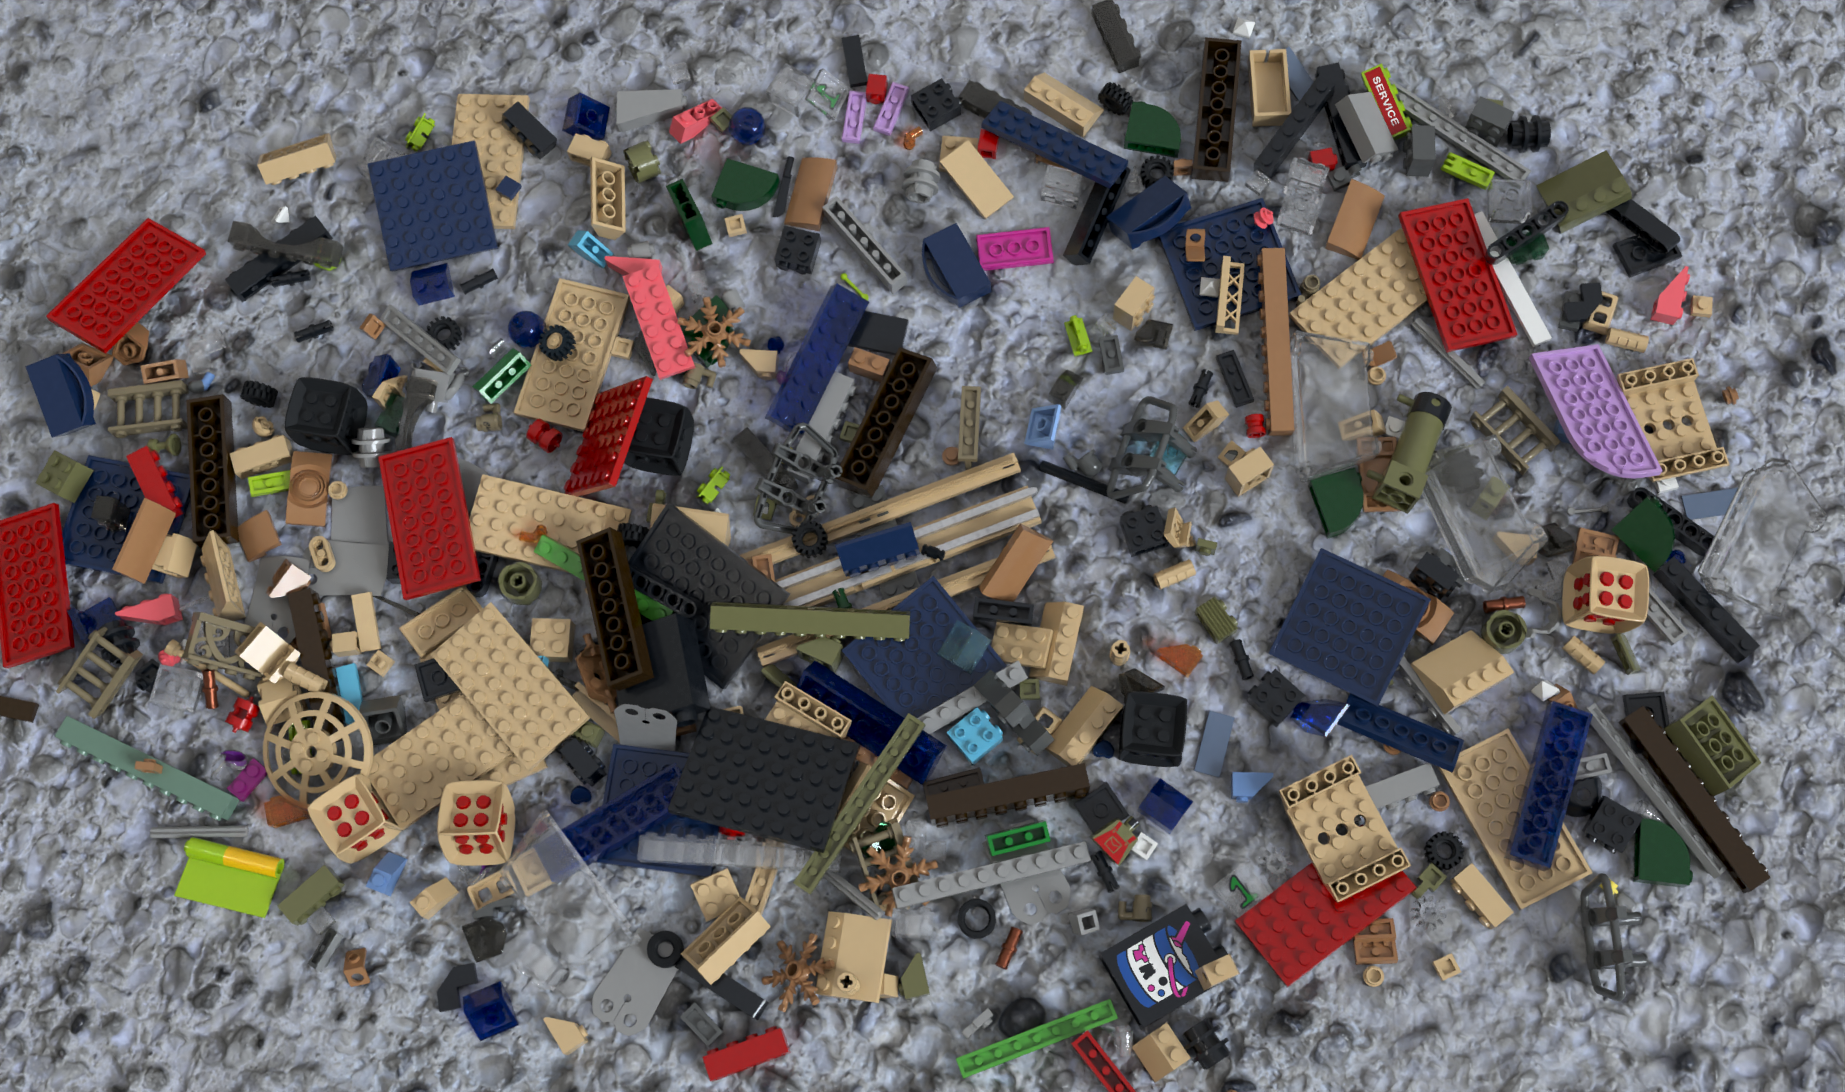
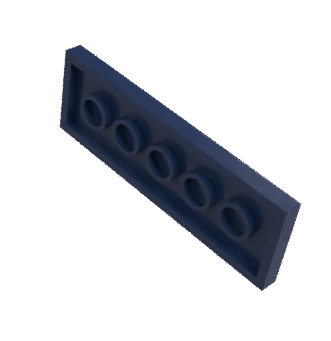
[1337,694,1464,772]

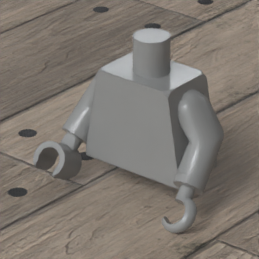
[409,362,470,413]

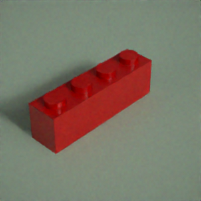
[126,445,183,518]
[702,1026,791,1082]
[1071,1030,1136,1092]

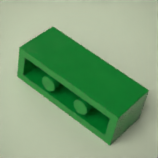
[472,348,532,404]
[985,820,1051,856]

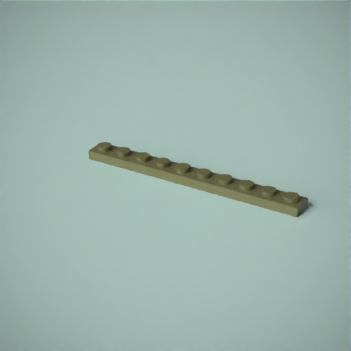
[793,713,926,895]

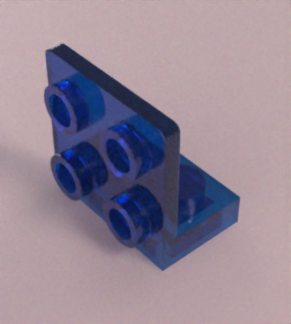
[67,597,123,645]

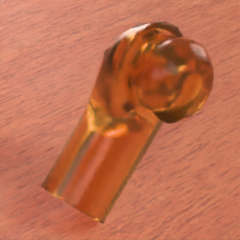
[903,126,923,150]
[519,524,547,543]

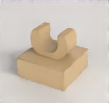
[367,650,395,677]

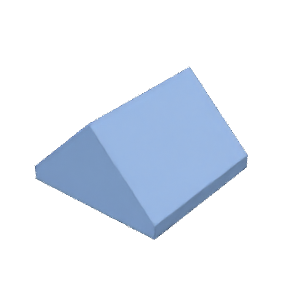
[1024,404,1061,450]

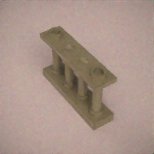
[108,380,189,438]
[1469,385,1561,475]
[56,627,143,719]
[848,818,919,908]

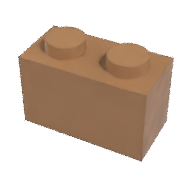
[848,347,890,383]
[140,359,189,384]

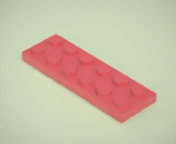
[622,264,695,380]

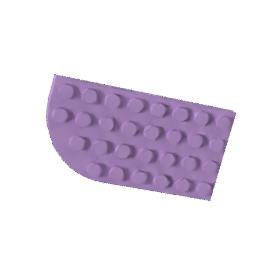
[1529,344,1663,479]

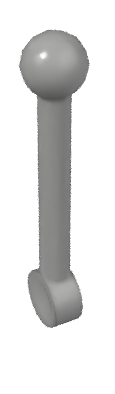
[1567,505,1609,516]

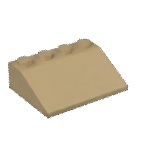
[200,530,246,621]
[1410,630,1514,715]
[835,763,915,859]
[815,911,892,1003]

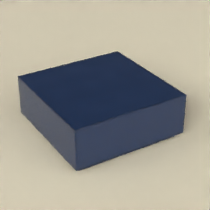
[495,176,522,201]

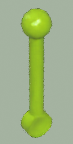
[840,273,869,302]

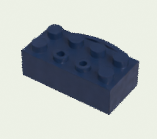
[1106,176,1191,250]
[922,223,991,308]
[25,353,96,438]

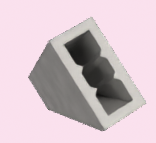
[616,89,687,132]

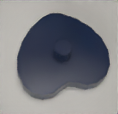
[1093,740,1114,759]
[570,786,592,805]

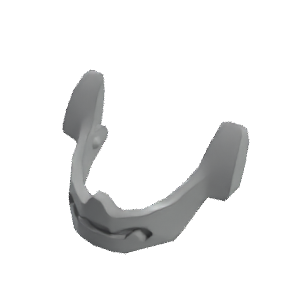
[1525,588,1562,639]

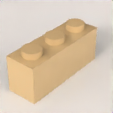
[230,435,293,479]
[1450,863,1514,930]

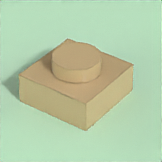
[724,214,747,237]
[1690,295,1713,318]
[611,337,635,360]
[1432,953,1461,982]

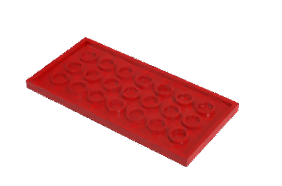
[1398,198,1518,353]
[46,218,206,354]
[378,437,481,600]
[0,503,75,668]
[1235,824,1417,988]

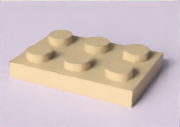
[991,622,1054,669]

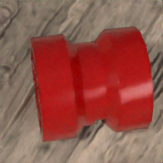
[1245,414,1266,438]

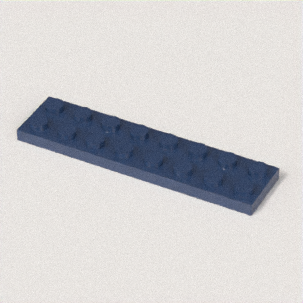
[981,101,1128,189]

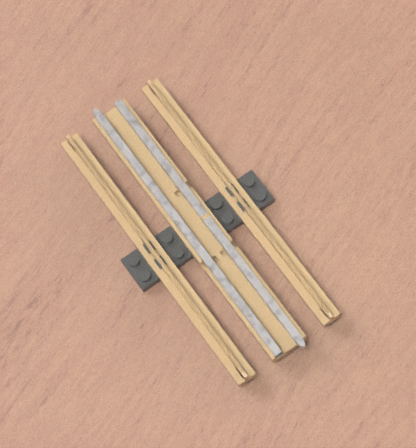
[740,453,1055,668]

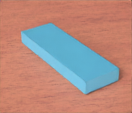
[336,663,363,724]

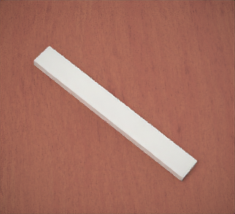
[1474,211,1552,347]

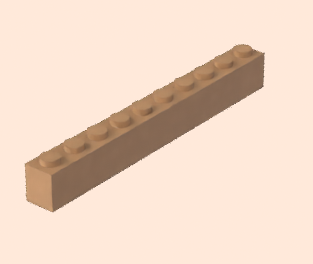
[1257,248,1295,436]

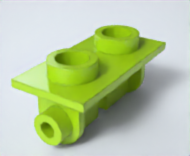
[405,113,435,152]
[1064,315,1093,357]
[696,466,730,505]

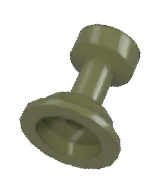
[147,434,181,456]

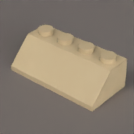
[1024,72,1104,137]
[257,133,336,185]
[590,157,626,240]
[650,503,731,547]
[1029,602,1084,686]
[1045,686,1124,766]
[681,896,771,985]

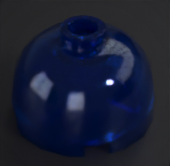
[729,107,765,145]
[508,311,546,349]

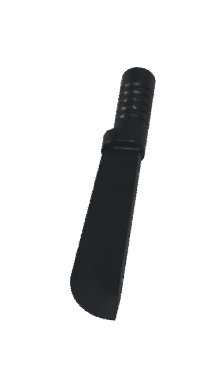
[773,156,794,217]

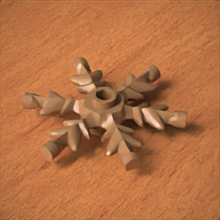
[677,297,751,368]
[858,835,938,917]
[762,933,835,1012]

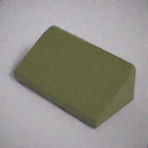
[1611,633,1641,675]
[761,664,801,690]

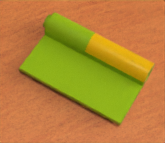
[174,837,284,918]

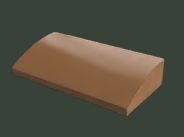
[784,157,837,232]
[1325,179,1385,260]
[112,498,176,584]
[979,523,1053,602]

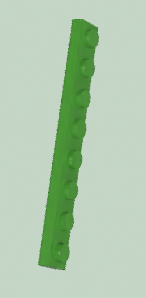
[534,535,675,621]
[956,999,1118,1079]

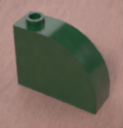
[1124,101,1181,158]
[711,158,780,211]
[666,179,713,251]
[680,295,733,368]
[1308,467,1364,539]
[1611,496,1675,572]
[1633,818,1693,888]

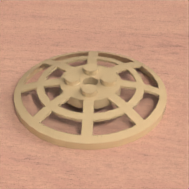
[263,691,373,809]

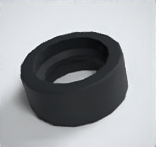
[957,899,996,939]

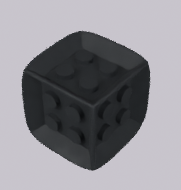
[285,377,368,455]
[624,398,694,476]
[1118,691,1187,767]

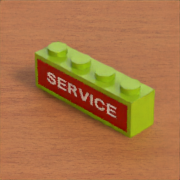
[1361,63,1412,141]

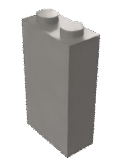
[1335,92,1398,164]

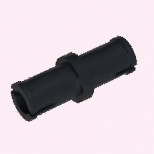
[460,268,498,295]
[271,269,311,288]
[294,320,334,343]
[1189,369,1213,408]
[1229,639,1254,680]
[1090,851,1120,893]

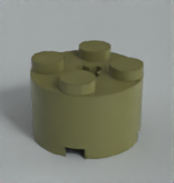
[623,140,661,184]
[498,562,542,605]
[1481,610,1527,654]

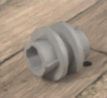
[902,159,940,203]
[352,427,391,468]

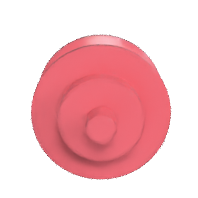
[1254,208,1274,229]
[158,649,181,668]

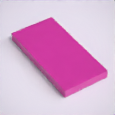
[976,227,1054,271]

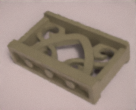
[182,612,263,681]

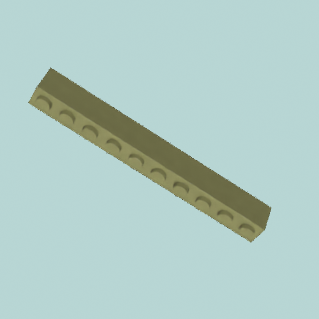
[710,602,910,641]

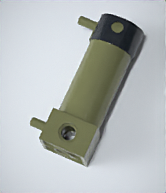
[1366,392,1452,514]

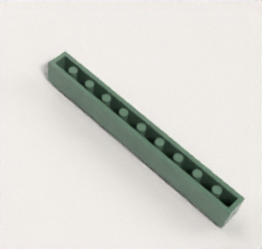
[54,716,239,821]

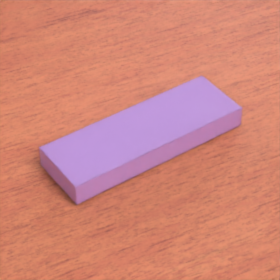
[873,82,909,136]
[842,91,867,144]

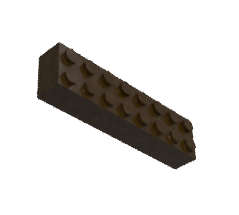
[1191,37,1242,182]
[834,347,937,498]
[186,394,239,548]
[576,527,654,691]
[926,763,1090,828]

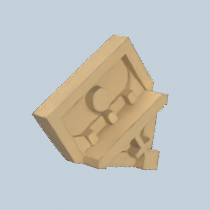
[372,375,408,413]
[1164,507,1196,548]

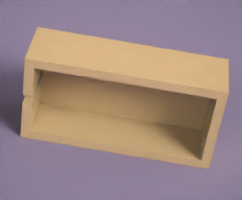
[1247,49,1291,127]

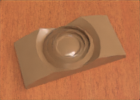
[1357,437,1400,512]
[286,451,333,527]
[1383,569,1454,645]

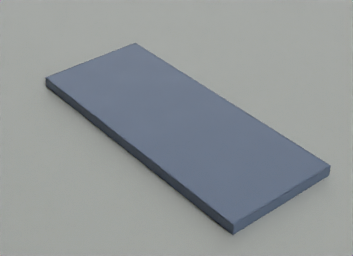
[1285,47,1314,101]
[1681,487,1749,520]
[1194,711,1235,778]

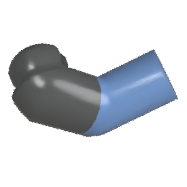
[188,372,215,393]

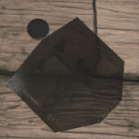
[1134,319,1173,350]
[1530,523,1575,558]
[1117,668,1165,696]
[462,917,507,963]

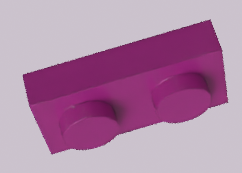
[226,758,267,802]

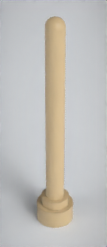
[164,639,250,698]

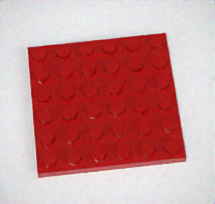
[564,376,653,497]

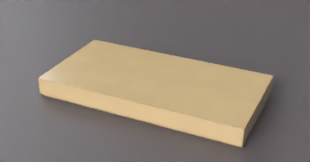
[939,140,1014,220]
[399,585,483,659]

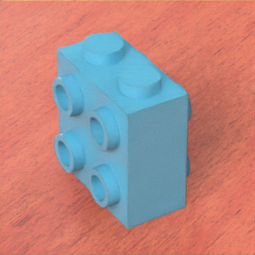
[947,707,1003,766]

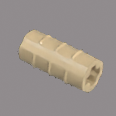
[1605,327,1649,353]
[1153,559,1196,590]
[1562,635,1605,675]
[1110,640,1130,666]
[283,663,328,692]
[837,972,860,995]

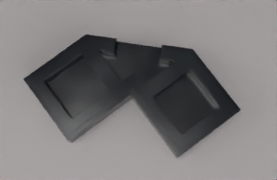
[1563,283,1603,323]
[437,963,478,1013]

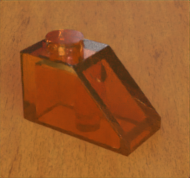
[1156,644,1203,678]
[264,796,310,828]

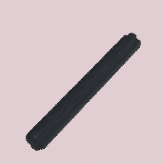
[1039,460,1129,504]

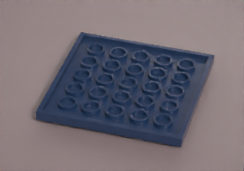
[367,141,499,272]
[1158,198,1302,331]
[62,455,191,584]
[1268,548,1431,707]
[842,576,1007,743]
[592,744,720,877]

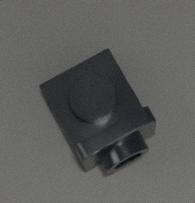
[135,659,167,694]

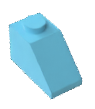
[568,230,614,268]

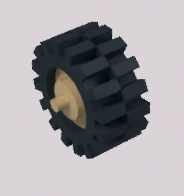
[539,325,576,361]

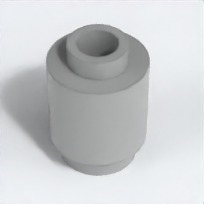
[627,241,655,259]
[721,289,746,315]

